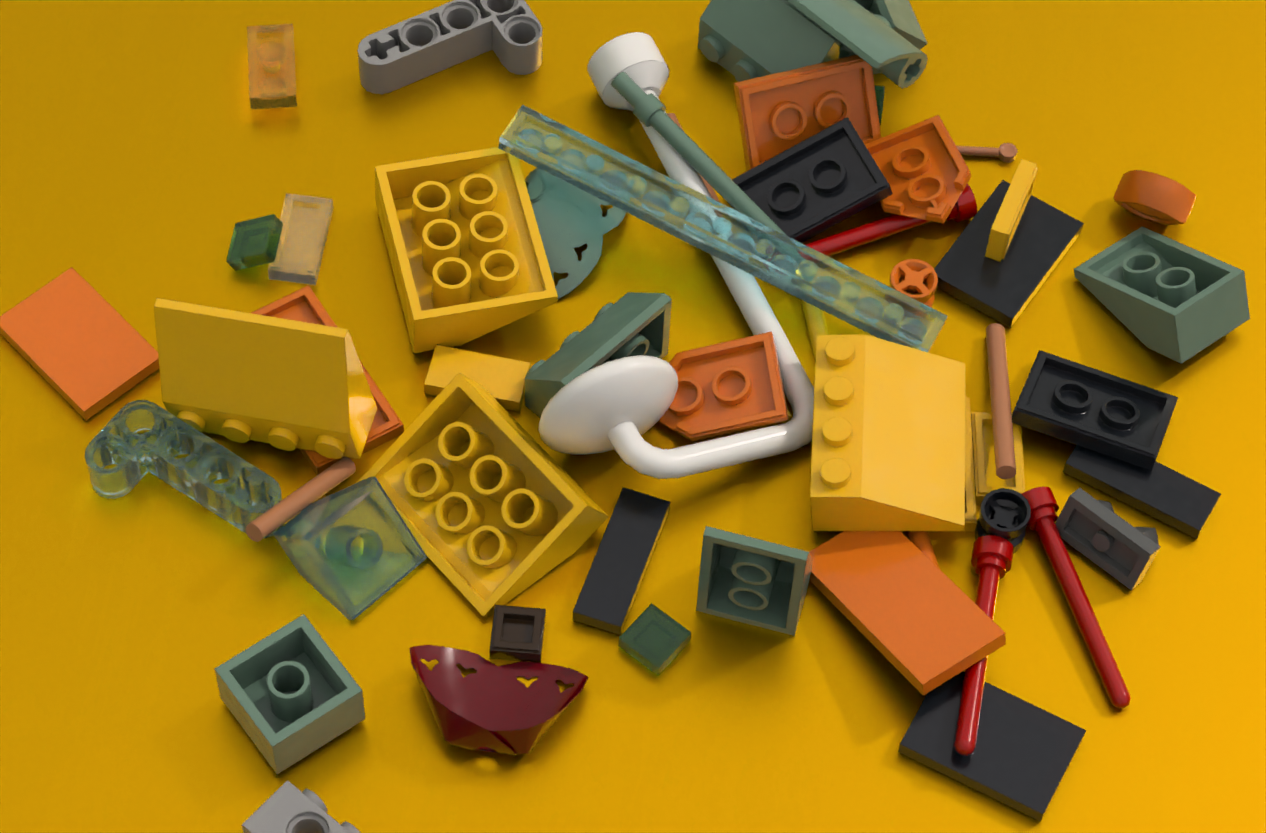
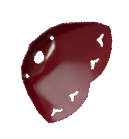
[410,645,589,755]

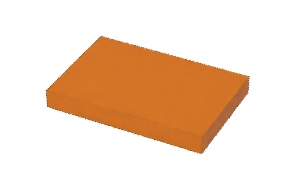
[733,55,881,171]
[0,267,159,421]

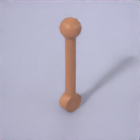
[956,143,1017,163]

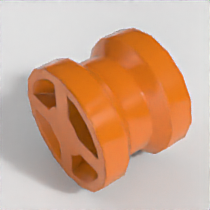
[887,259,938,319]

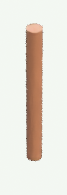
[986,323,1016,479]

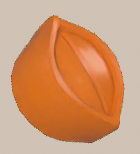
[1114,170,1196,225]

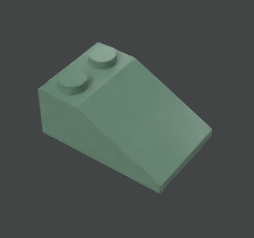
[1074,226,1250,364]
[696,526,813,636]

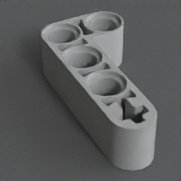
[358,0,542,94]

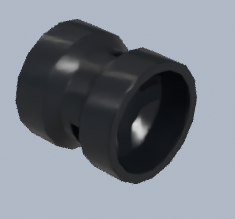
[975,488,1031,554]

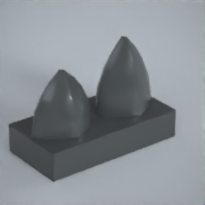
[1055,488,1161,590]

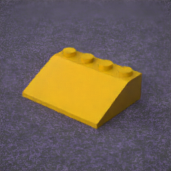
[375,144,558,353]
[154,298,377,459]
[810,334,965,531]
[358,373,609,618]

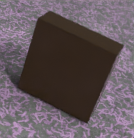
[490,605,546,663]

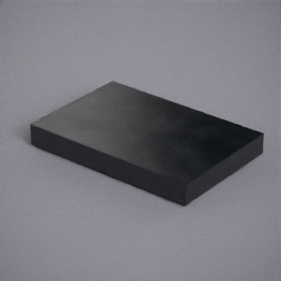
[732,117,893,258]
[934,180,1084,328]
[1012,350,1178,471]
[898,671,1086,822]

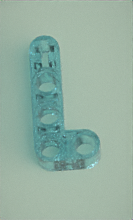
[85,400,284,538]

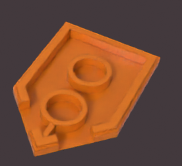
[865,115,972,224]
[659,331,788,441]

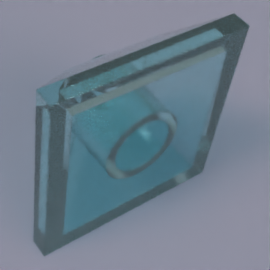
[273,477,428,620]

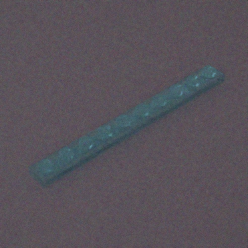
[498,105,948,353]

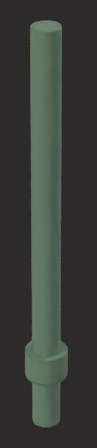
[611,72,817,279]

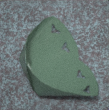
[525,165,629,299]

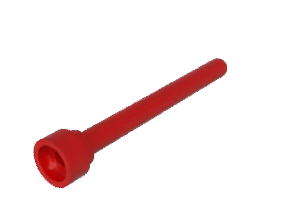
[761,183,977,276]
[1022,486,1131,708]
[954,535,1014,755]

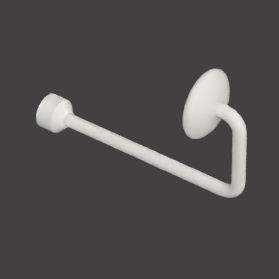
[539,32,814,479]

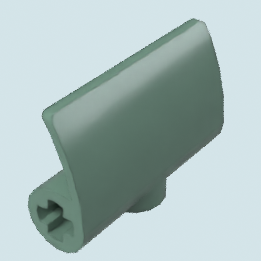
[786,0,928,88]

